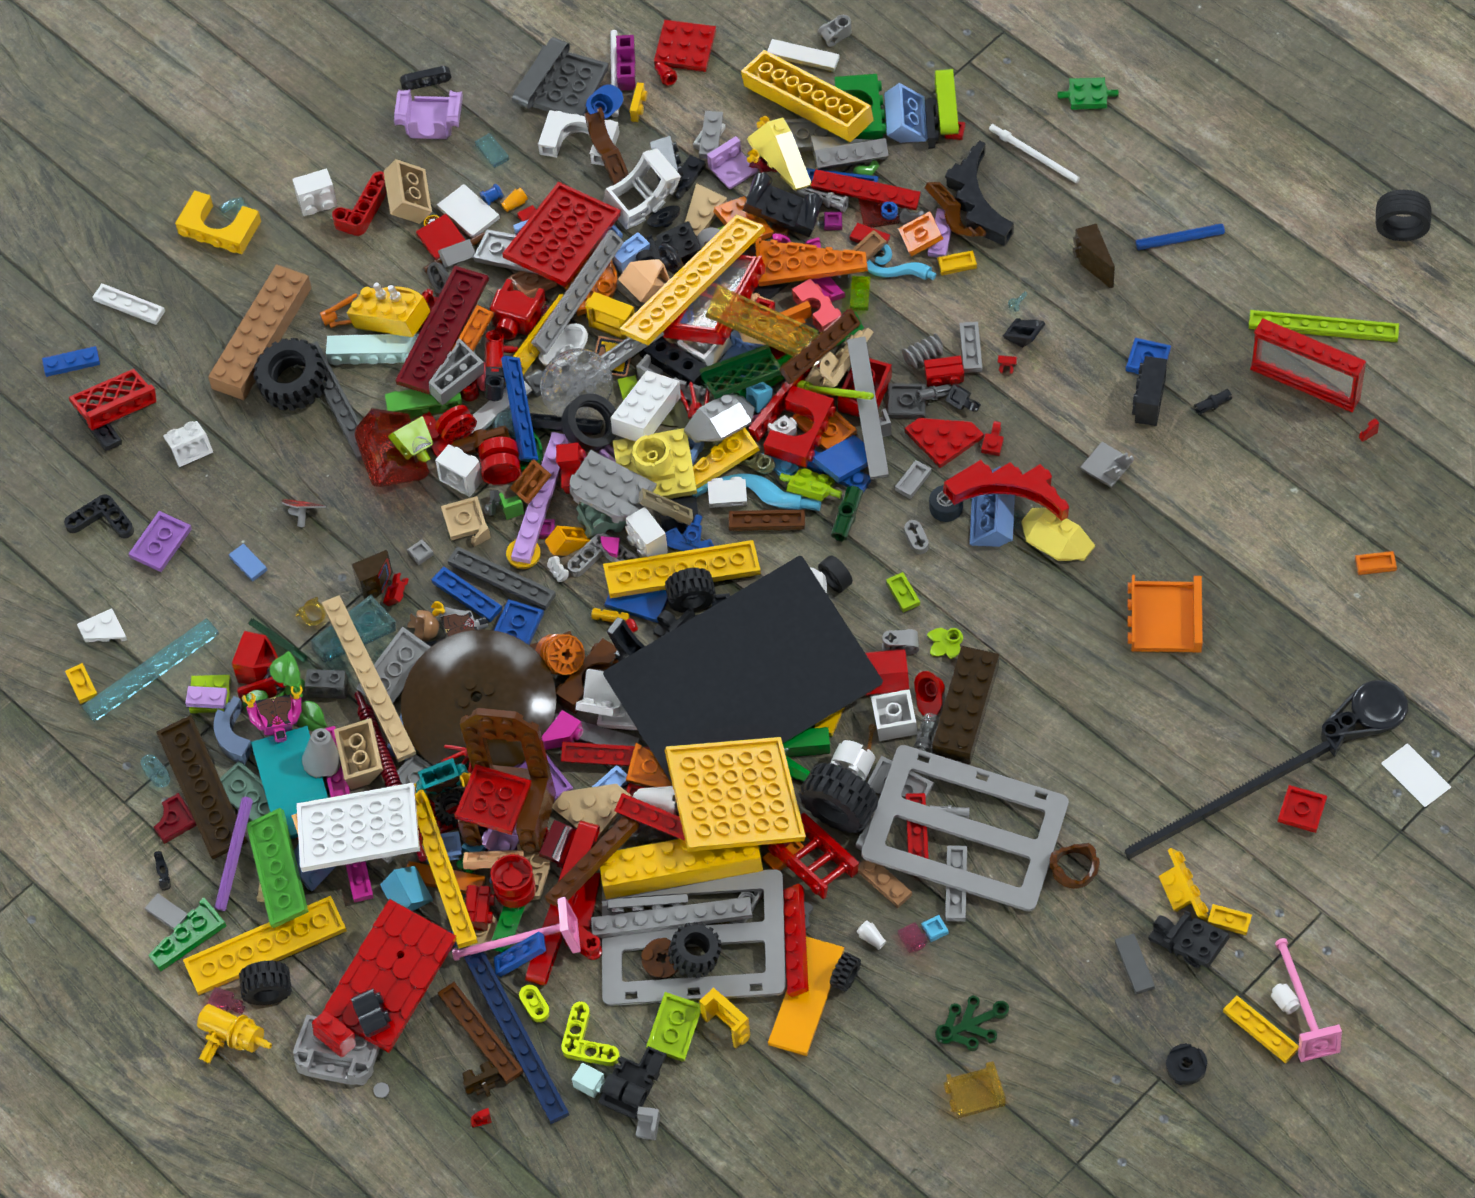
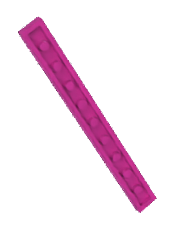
[324,726,374,903]

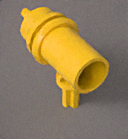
[197,1004,272,1064]

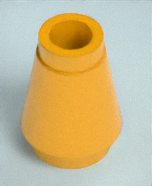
[501,188,528,212]

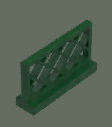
[699,344,782,399]

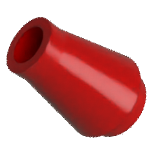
[654,62,677,86]

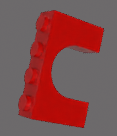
[764,385,836,468]

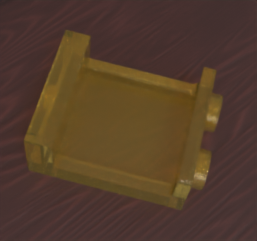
[943,1061,1006,1119]

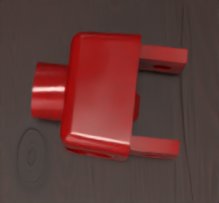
[490,279,546,340]

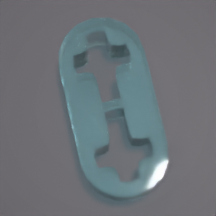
[141,754,170,787]

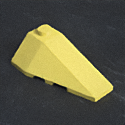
[747,118,812,191]

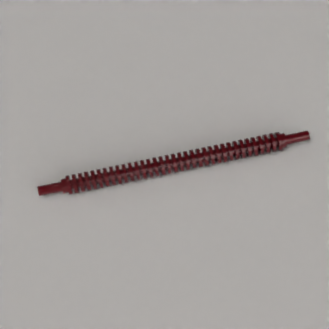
[354,691,427,861]

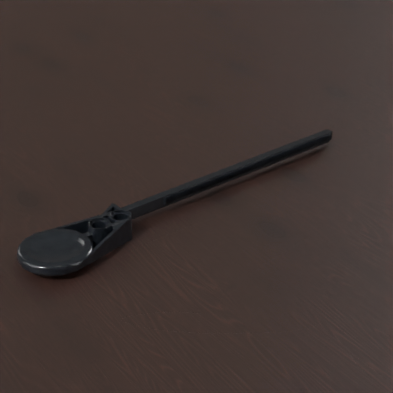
[1125,680,1408,860]

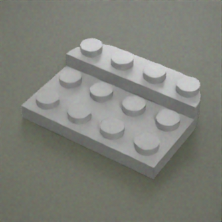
[570,450,657,524]
[293,1015,380,1085]

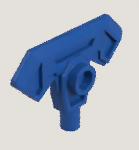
[665,514,714,551]

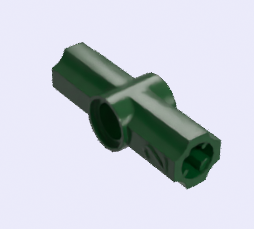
[831,485,863,542]

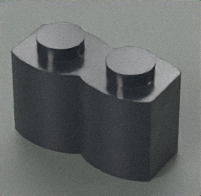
[351,989,392,1038]

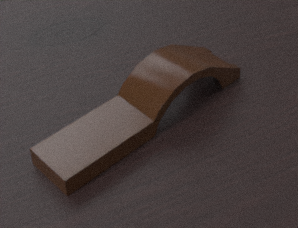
[584,107,629,185]
[924,182,986,237]

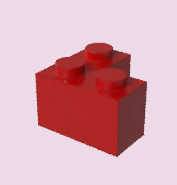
[556,443,587,494]

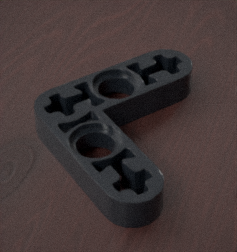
[64,494,134,538]

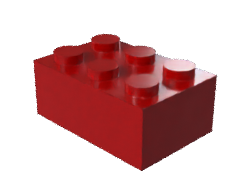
[838,358,892,417]

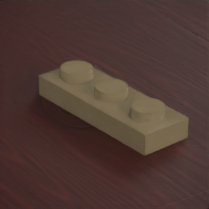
[639,488,693,525]

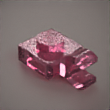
[207,987,246,1014]

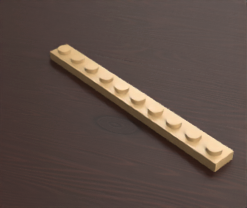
[322,595,416,762]

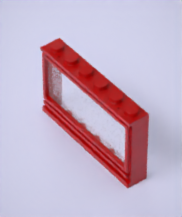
[663,255,766,345]
[1250,318,1366,413]

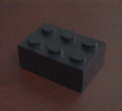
[1132,356,1167,426]

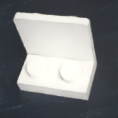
[163,421,213,467]
[576,669,621,716]

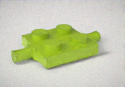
[779,468,842,502]

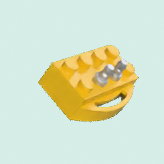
[347,283,431,337]

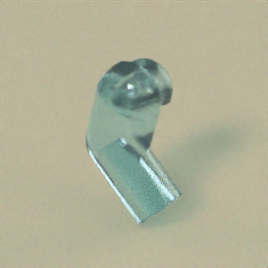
[219,197,247,213]

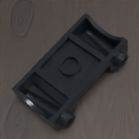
[742,173,823,237]

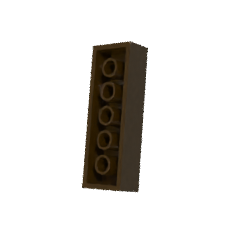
[932,646,999,765]

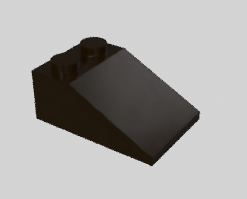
[1073,223,1115,288]

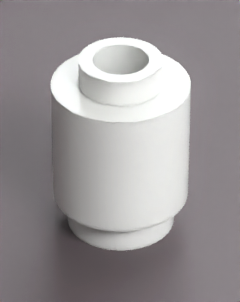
[1271,983,1300,1014]

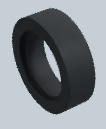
[561,393,617,452]

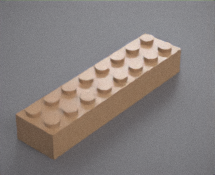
[208,264,311,400]

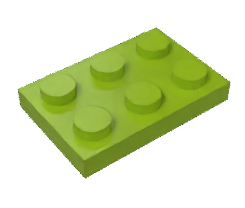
[645,992,701,1062]

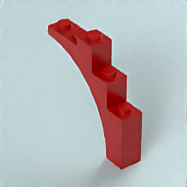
[943,460,1069,521]

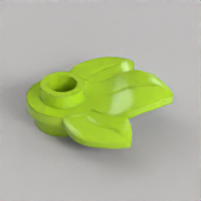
[927,628,963,659]

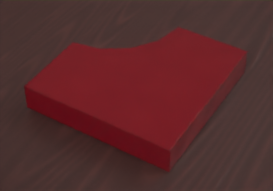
[154,793,197,844]

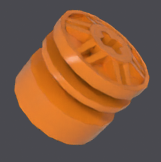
[535,634,585,675]

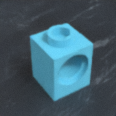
[746,382,773,413]

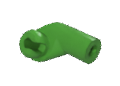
[853,160,880,176]

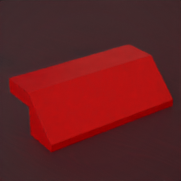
[865,649,909,695]

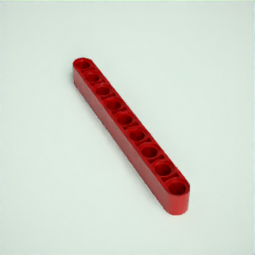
[525,820,600,986]

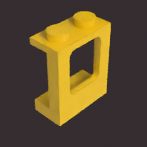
[699,987,750,1048]

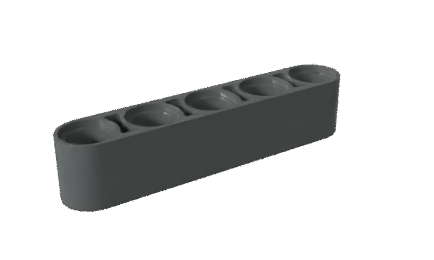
[512,37,570,108]

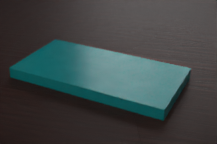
[251,726,328,839]

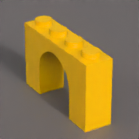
[175,190,261,254]

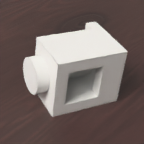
[767,415,797,436]

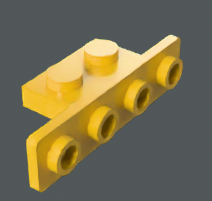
[1159,848,1209,921]

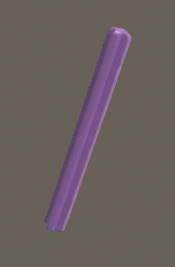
[215,797,253,911]

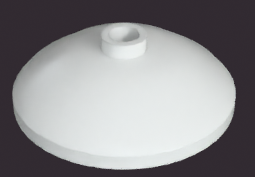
[539,324,588,367]

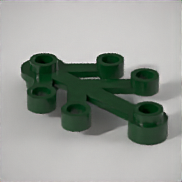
[935,995,1009,1051]

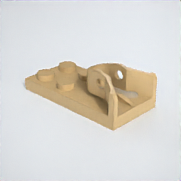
[804,328,873,388]

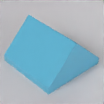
[380,866,433,911]

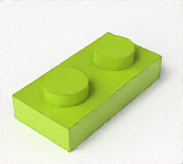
[886,572,920,613]

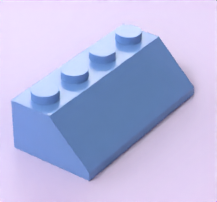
[970,466,1015,547]

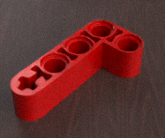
[332,171,387,236]

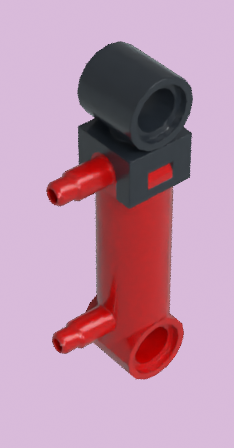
[485,330,518,401]

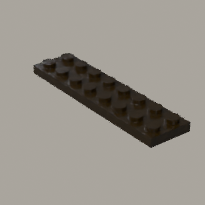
[156,715,248,859]

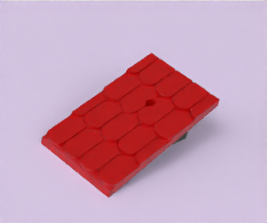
[322,899,457,1053]

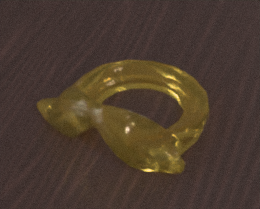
[296,597,326,626]

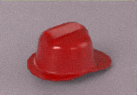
[914,671,945,718]

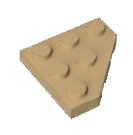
[552,784,633,843]

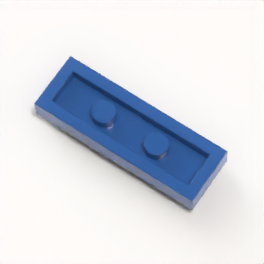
[42,346,100,377]
[494,931,546,977]

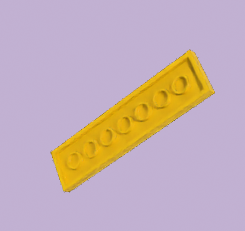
[603,540,761,598]
[183,896,347,996]

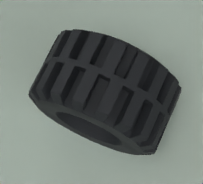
[665,567,716,613]
[668,922,722,978]
[239,961,292,1005]

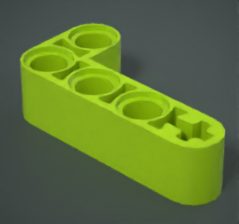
[935,69,959,135]

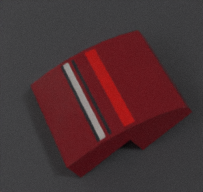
[539,820,576,869]

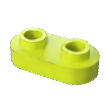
[519,985,550,1022]

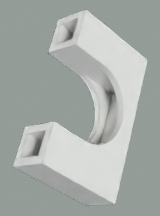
[538,110,619,166]

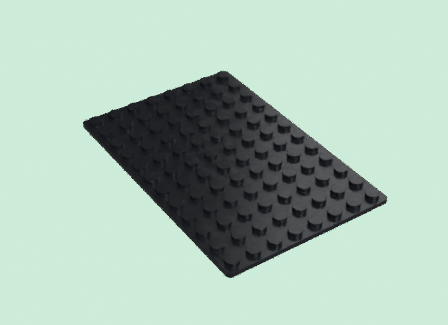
[603,556,883,784]

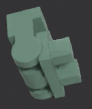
[576,502,626,538]

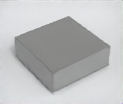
[407,539,434,565]

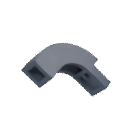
[214,696,253,765]

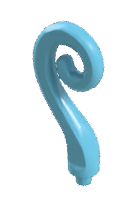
[867,244,936,280]

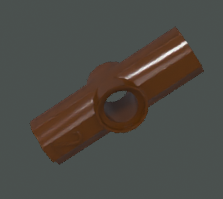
[452,425,510,455]

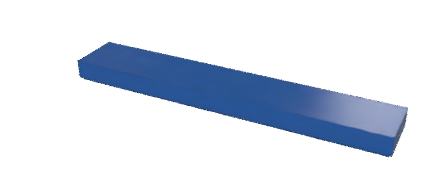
[501,356,538,462]

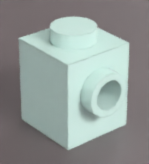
[572,1062,605,1098]

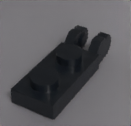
[669,155,706,199]

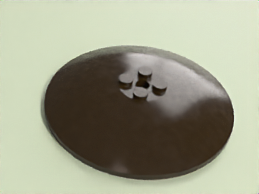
[401,630,557,770]

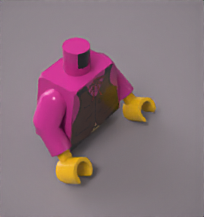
[242,685,303,743]

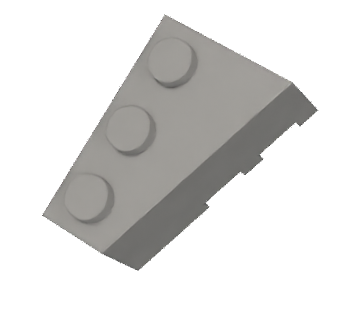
[429,338,484,405]

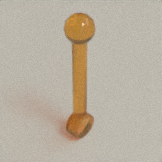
[867,724,876,751]

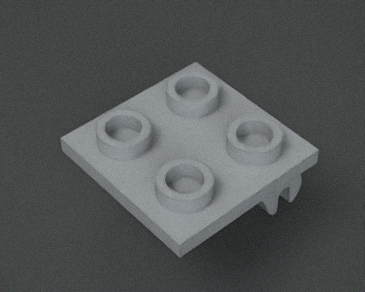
[1080,442,1134,488]

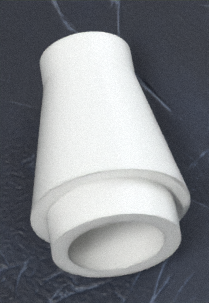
[857,920,887,950]

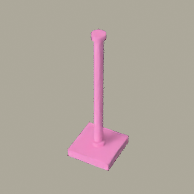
[452,897,581,961]
[1275,938,1342,1062]

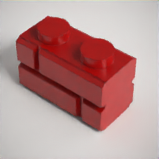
[924,355,964,387]
[465,885,495,931]
[312,1010,356,1058]

